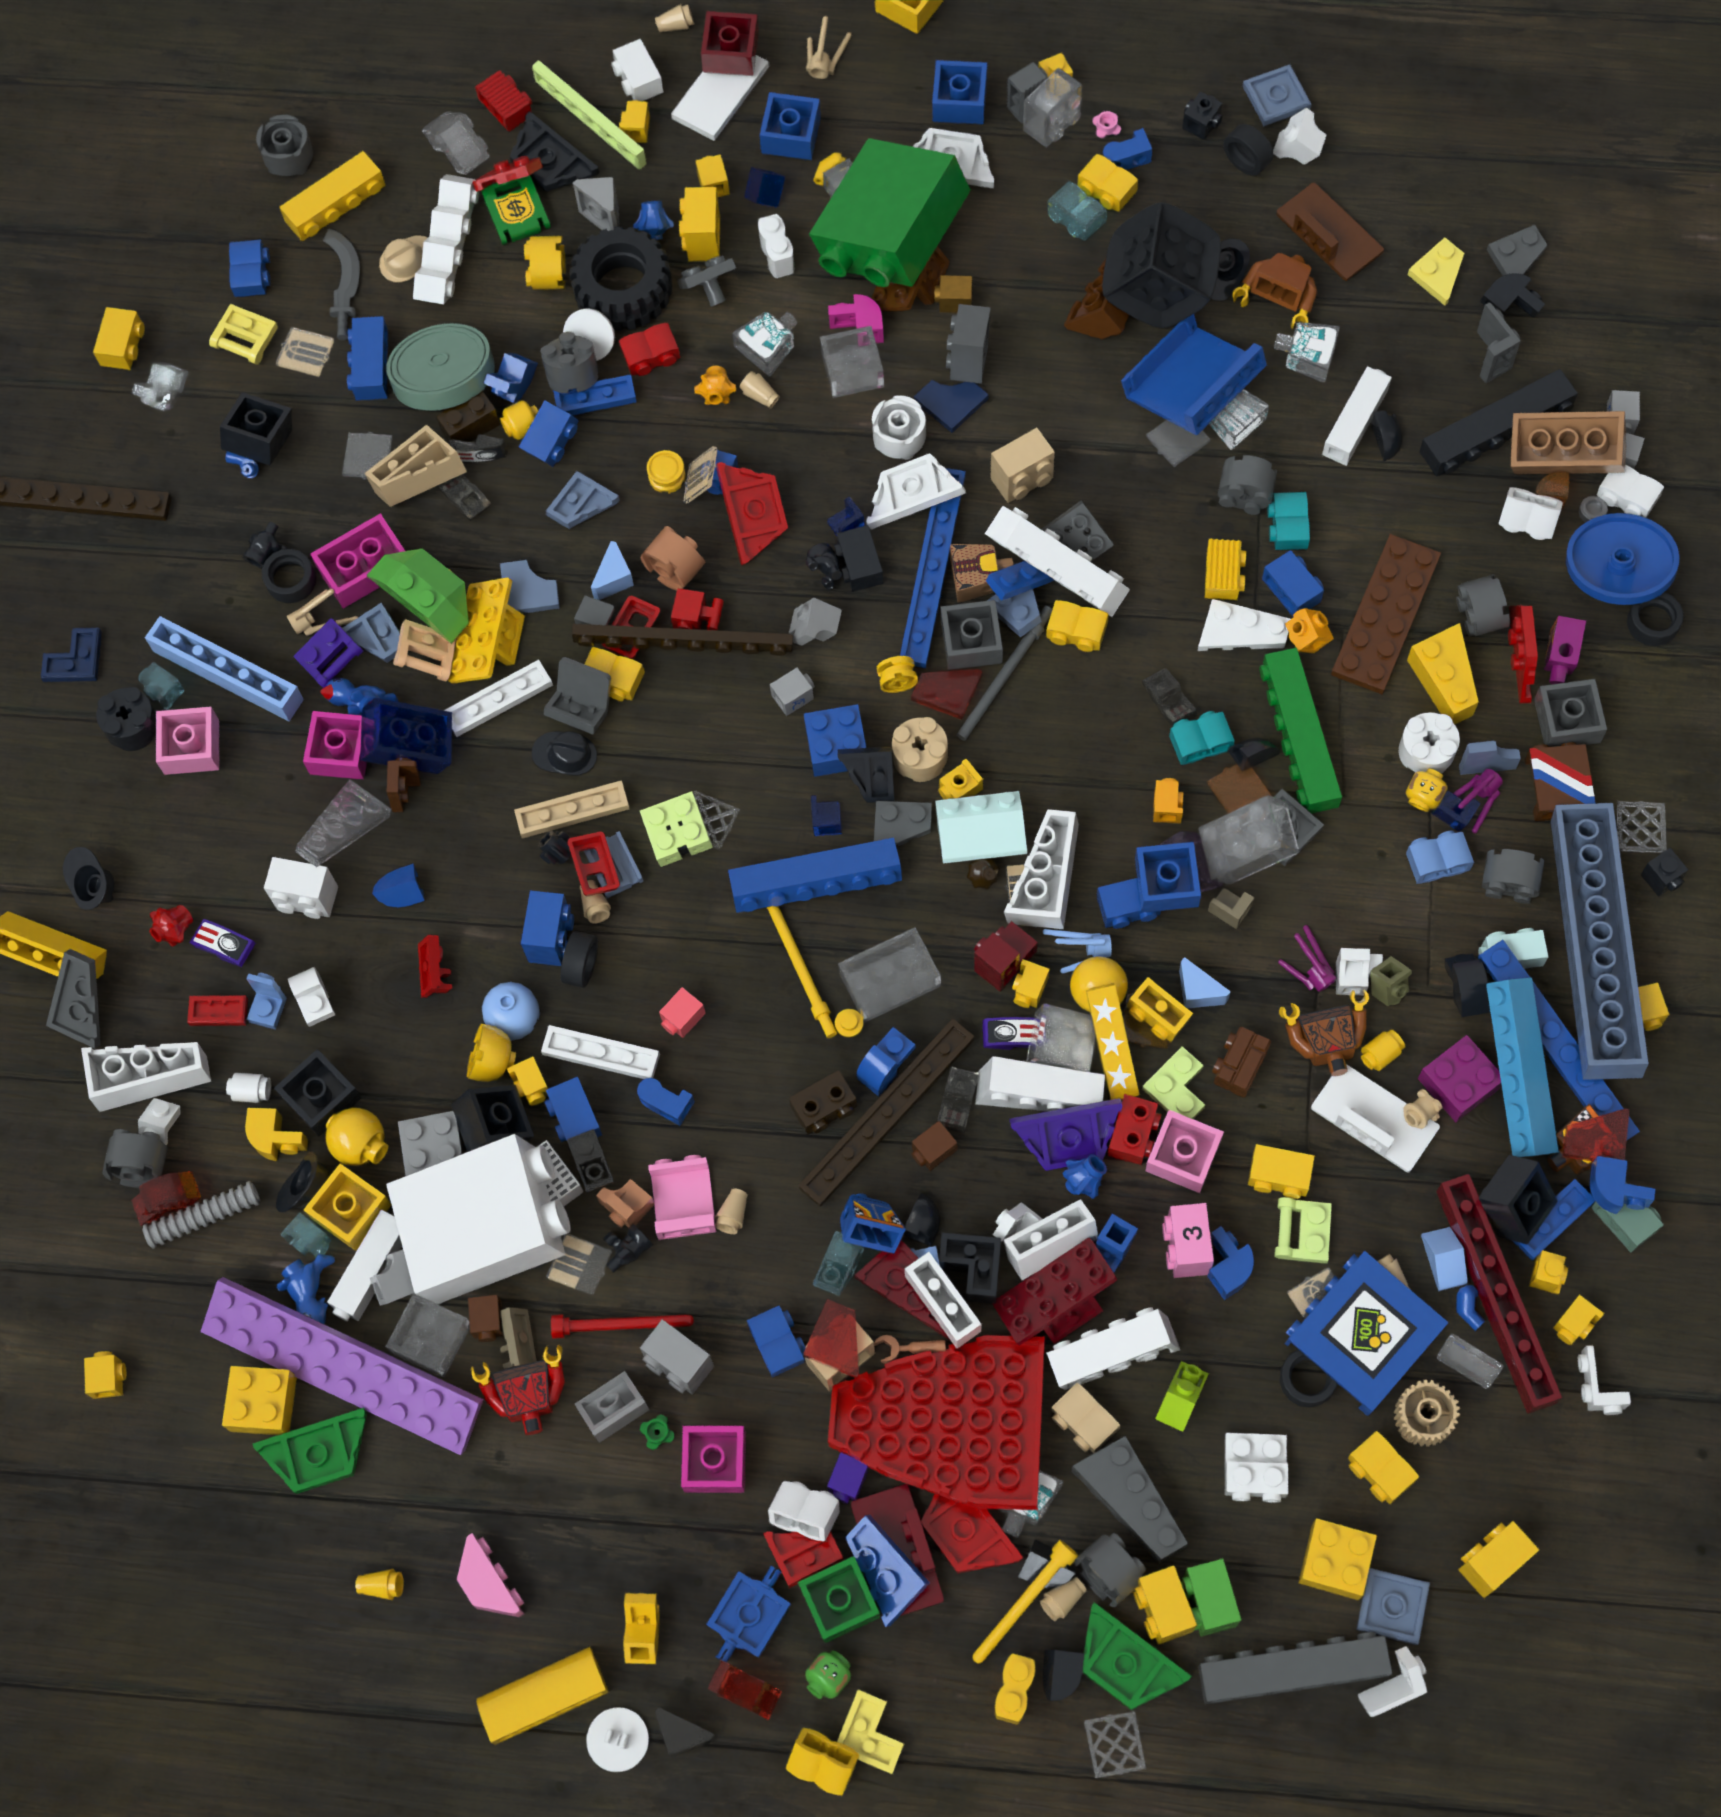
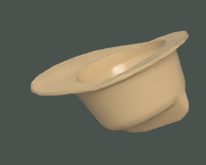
[379,236,427,282]

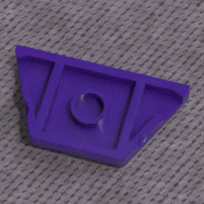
[1009,1098,1122,1171]

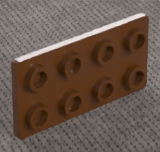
[1276,183,1384,281]
[871,246,950,312]

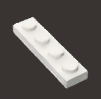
[442,660,553,737]
[541,1025,660,1079]

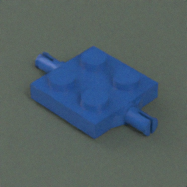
[706,1566,791,1664]

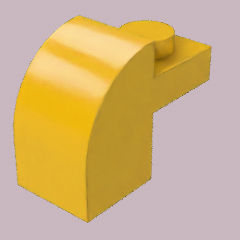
[245,1108,308,1161]
[623,1593,659,1664]

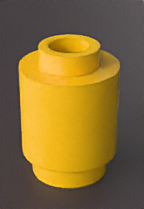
[1361,1030,1405,1071]

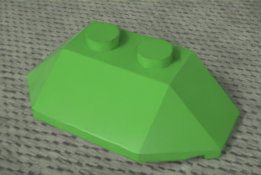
[367,549,469,644]

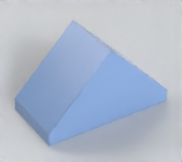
[591,541,634,600]
[1179,957,1230,1008]
[1421,1227,1468,1291]

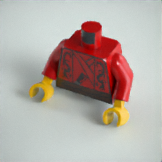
[471,1345,565,1435]

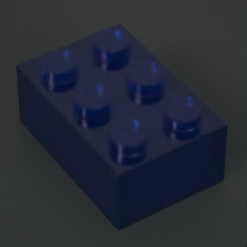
[360,698,452,774]

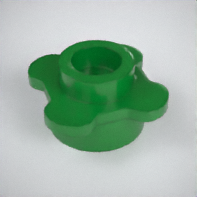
[640,1415,675,1450]

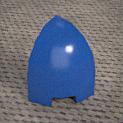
[372,864,425,908]

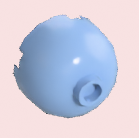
[482,982,540,1040]

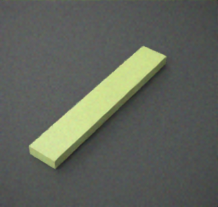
[533,60,646,169]

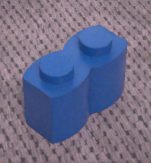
[229,240,270,297]
[747,1306,806,1378]

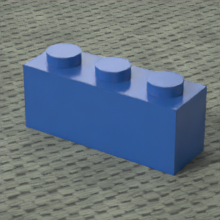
[347,316,388,400]

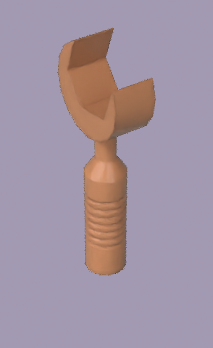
[874,1335,946,1364]

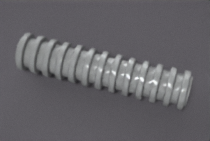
[142,1181,260,1249]

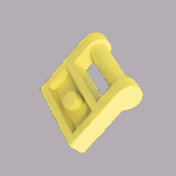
[209,304,278,365]

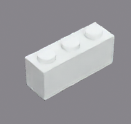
[1004,1199,1098,1280]
[905,1252,982,1348]

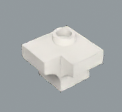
[1273,108,1326,165]
[1336,948,1383,996]

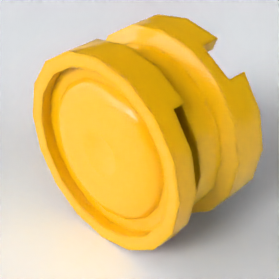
[647,450,686,493]
[876,656,918,693]

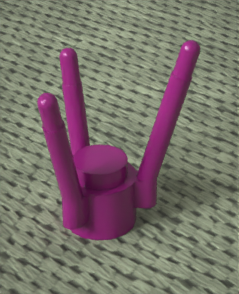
[1444,769,1503,833]
[1278,925,1337,992]

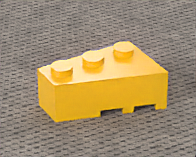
[1407,623,1479,725]

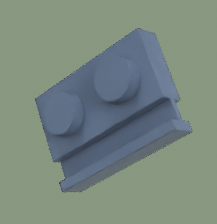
[584,831,644,898]

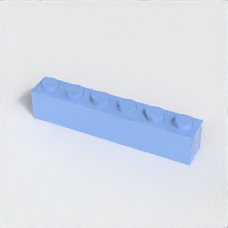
[145,616,304,721]

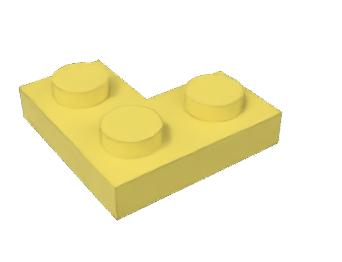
[837,1690,904,1774]

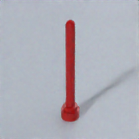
[551,1314,694,1339]

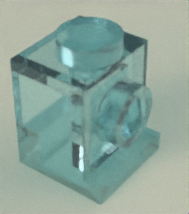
[138,662,185,710]
[280,1212,331,1258]

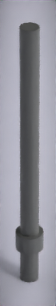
[956,606,1053,741]

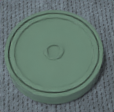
[386,323,495,411]

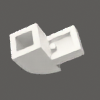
[288,967,335,1027]

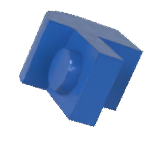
[484,353,538,403]
[856,1027,916,1097]
[1590,1156,1655,1214]
[1096,1214,1138,1273]
[1207,1227,1254,1301]

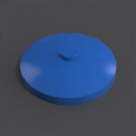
[1566,513,1679,605]

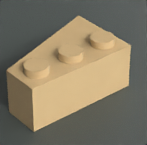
[365,425,467,507]

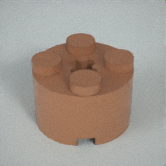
[641,526,705,591]

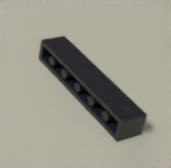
[1419,369,1578,477]

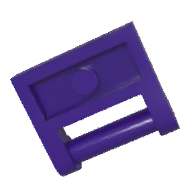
[293,618,364,688]

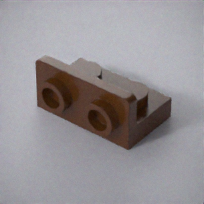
[387,758,421,812]

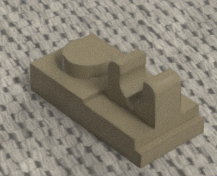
[500,1307,537,1369]

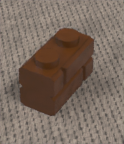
[1212,1027,1272,1098]

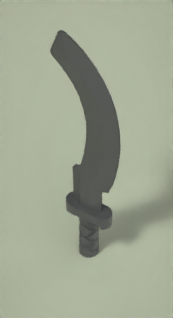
[323,228,360,340]

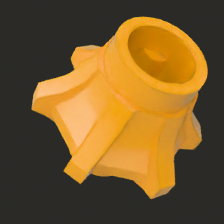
[694,366,736,405]

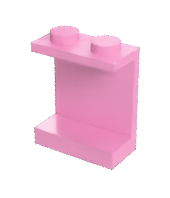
[648,1155,717,1240]

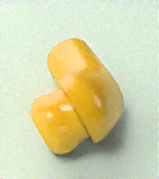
[813,153,847,185]

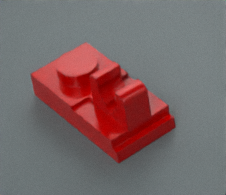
[418,935,452,998]

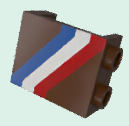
[1525,742,1596,821]

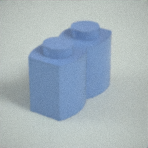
[1406,830,1474,884]

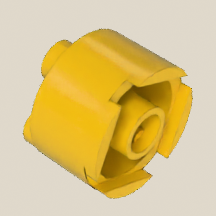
[524,236,566,290]

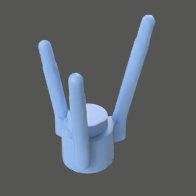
[1043,929,1112,973]

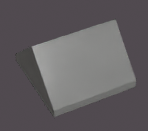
[573,177,619,231]
[575,1371,649,1443]

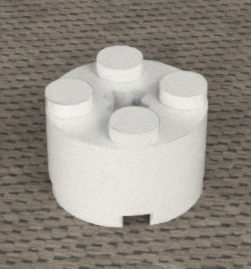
[872,396,926,460]
[1399,713,1460,774]

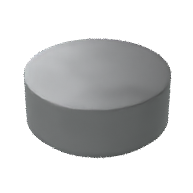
[1579,496,1608,522]

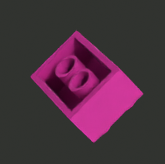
[310,513,405,608]

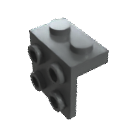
[544,657,611,735]

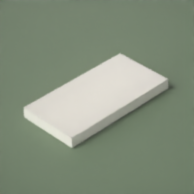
[671,55,769,141]

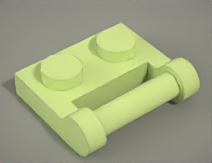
[1275,1198,1332,1264]

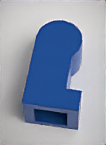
[1103,128,1152,170]
[637,1078,695,1126]

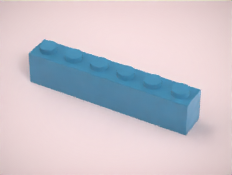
[1486,978,1559,1157]

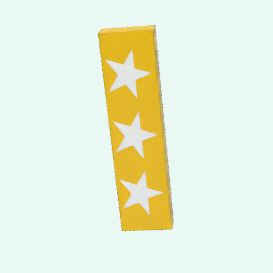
[1086,983,1139,1100]

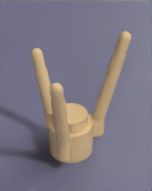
[806,16,852,79]
[287,589,358,636]

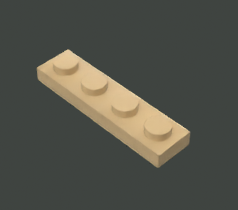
[514,780,630,838]

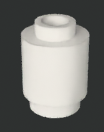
[226,1073,271,1103]

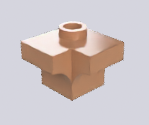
[596,1179,654,1228]

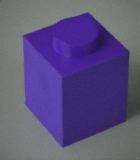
[827,1453,870,1504]

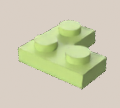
[1142,1047,1205,1119]

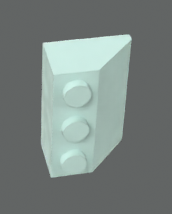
[935,791,1027,863]

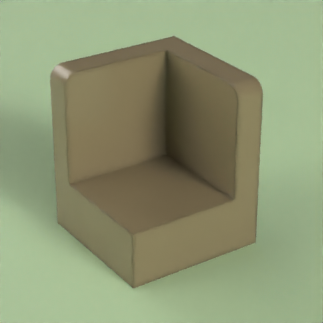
[1208,888,1254,929]

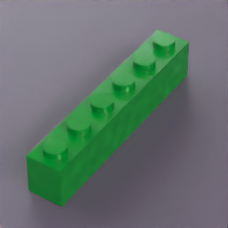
[1259,647,1342,814]

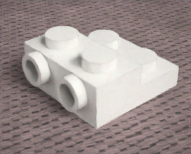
[1225,1433,1288,1502]

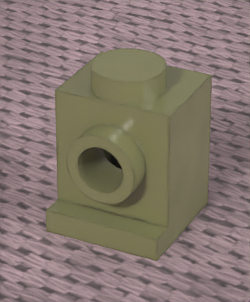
[1370,956,1412,1006]

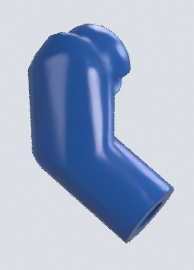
[1456,1285,1485,1331]

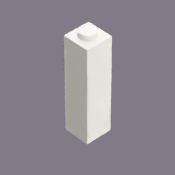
[1322,366,1391,466]
[328,1210,402,1321]

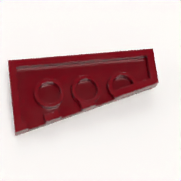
[854,1240,952,1342]

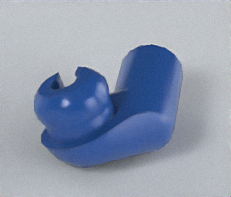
[226,451,259,478]

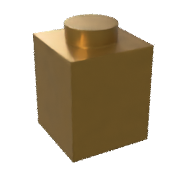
[935,276,972,313]

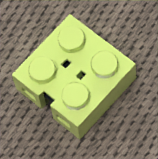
[640,791,713,867]

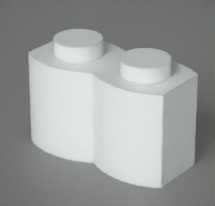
[758,214,794,278]
[1597,465,1664,518]
[1498,488,1563,540]
[768,1481,840,1541]

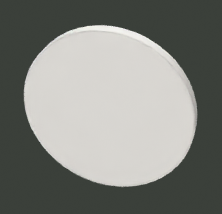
[563,308,615,360]
[587,1708,649,1772]

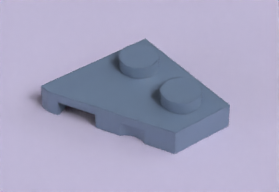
[546,471,620,529]

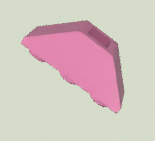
[457,1533,524,1617]

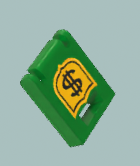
[481,175,551,245]

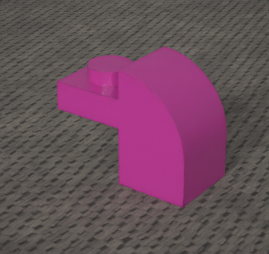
[828,294,884,345]

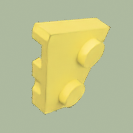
[1408,237,1464,305]

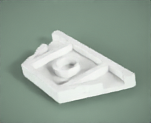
[913,128,994,188]
[867,453,966,529]

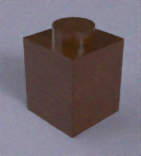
[911,1121,957,1171]
[468,1295,504,1342]

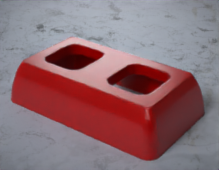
[602,596,660,660]
[568,832,620,897]

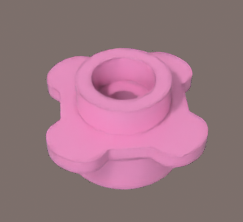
[1093,111,1121,138]

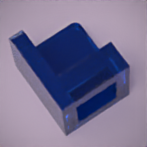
[745,167,785,207]
[827,497,865,536]
[1431,791,1481,832]
[811,795,842,836]

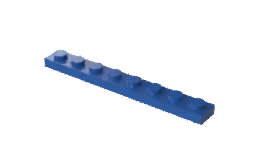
[900,468,966,668]
[1478,939,1640,1144]

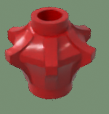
[149,905,193,947]

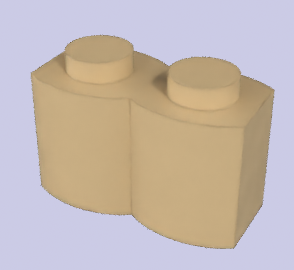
[1052,1382,1120,1453]

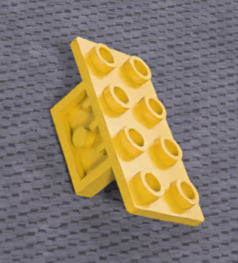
[448,578,525,684]

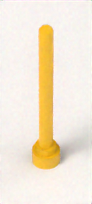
[973,1540,1078,1663]

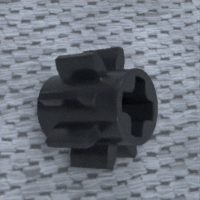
[538,830,571,865]

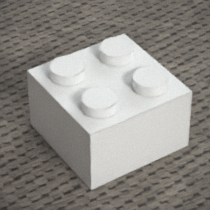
[264,857,338,919]

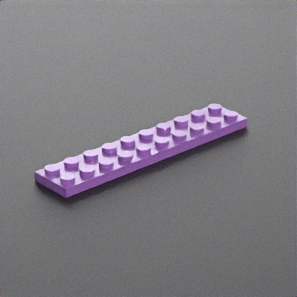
[201,1277,483,1455]

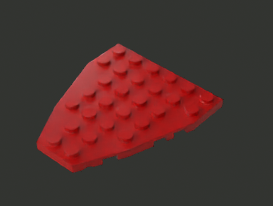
[828,1335,1045,1510]

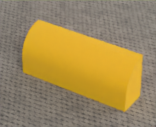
[476,1646,609,1745]

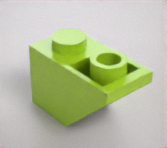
[1156,1361,1209,1432]

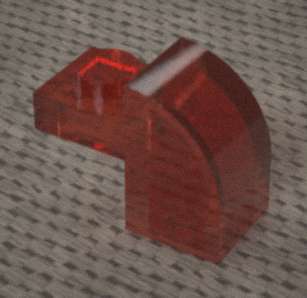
[131,1172,201,1226]
[708,1660,782,1720]

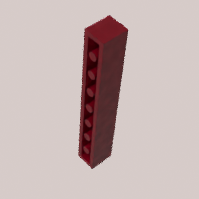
[1436,1174,1562,1414]

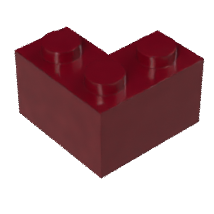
[974,921,1038,992]

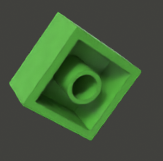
[1181,1559,1241,1637]

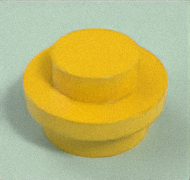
[835,1009,863,1038]

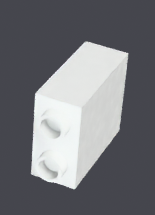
[386,1134,570,1304]

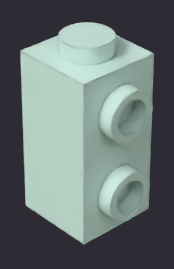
[1478,928,1548,973]

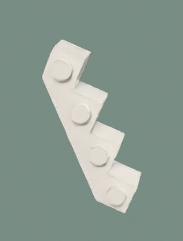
[413,174,479,304]
[985,506,1130,617]

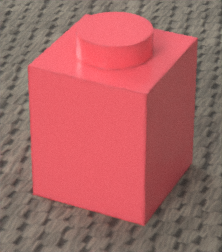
[659,987,706,1038]

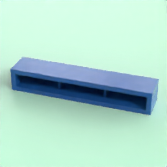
[728,838,902,913]

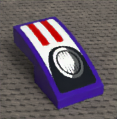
[190,919,255,967]
[983,1017,1045,1050]

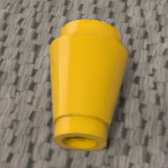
[356,1569,404,1600]

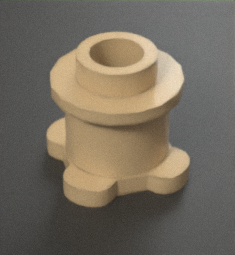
[1403,1089,1442,1129]

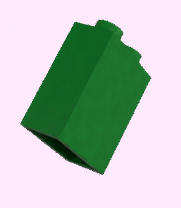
[809,138,971,287]

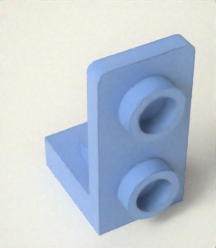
[246,973,287,1030]

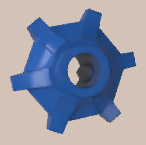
[633,201,674,240]
[1063,1155,1107,1199]

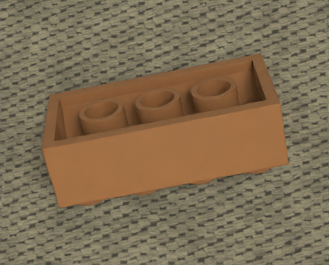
[1511,411,1626,474]

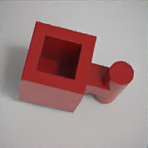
[671,588,724,630]

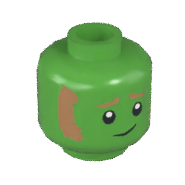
[805,1651,851,1699]

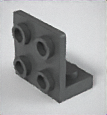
[1477,303,1521,384]

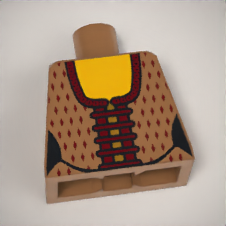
[950,544,1013,603]

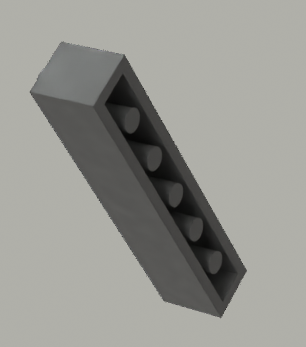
[1198,1632,1392,1704]

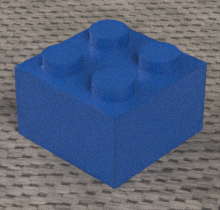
[932,60,987,124]
[760,92,821,160]
[804,704,866,777]
[1135,842,1201,913]
[521,890,574,966]

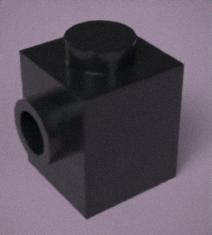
[1641,848,1688,897]

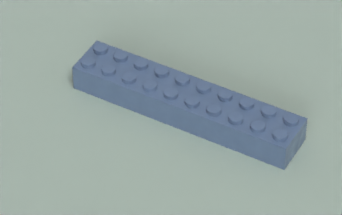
[1551,803,1649,1080]

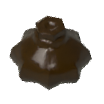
[967,858,1000,890]

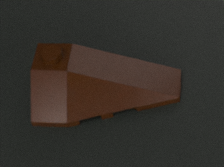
[1064,259,1129,339]

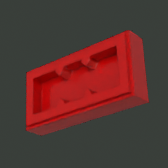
[187,995,248,1026]

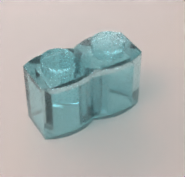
[1047,181,1107,241]

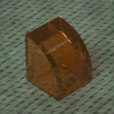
[1534,472,1569,509]

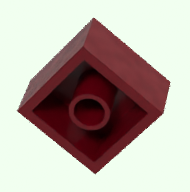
[701,11,759,76]

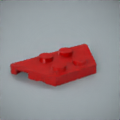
[716,462,788,566]
[1508,605,1538,704]
[921,1494,1023,1573]

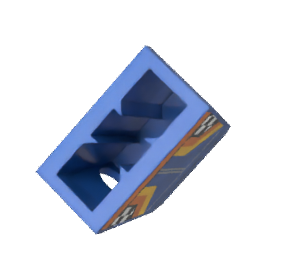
[840,1193,906,1254]

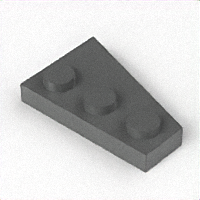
[46,949,101,1049]

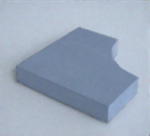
[500,560,560,614]
[1459,741,1521,775]

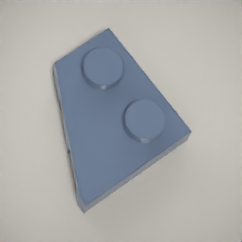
[987,589,1042,637]
[343,603,400,663]

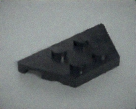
[510,111,599,192]

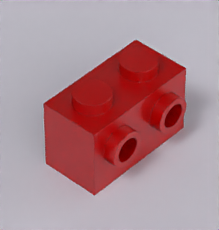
[1108,1094,1161,1165]

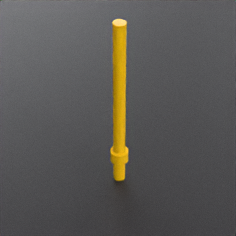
[767,906,837,1038]

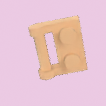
[394,619,456,682]

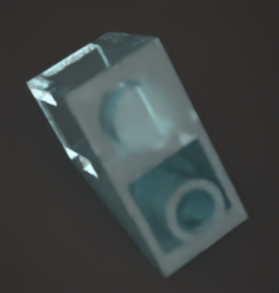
[812,1231,864,1297]

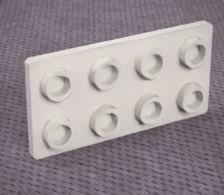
[1311,1064,1440,1172]

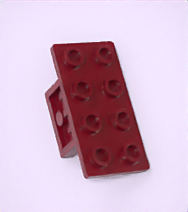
[993,1238,1117,1345]
[851,1484,944,1617]

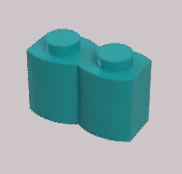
[1267,492,1310,550]
[1169,711,1235,765]

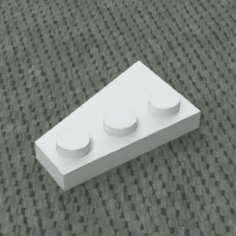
[1198,599,1291,651]

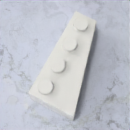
[1004,810,1079,929]
[81,1042,211,1112]
[975,1056,1105,1111]
[1047,1307,1180,1390]

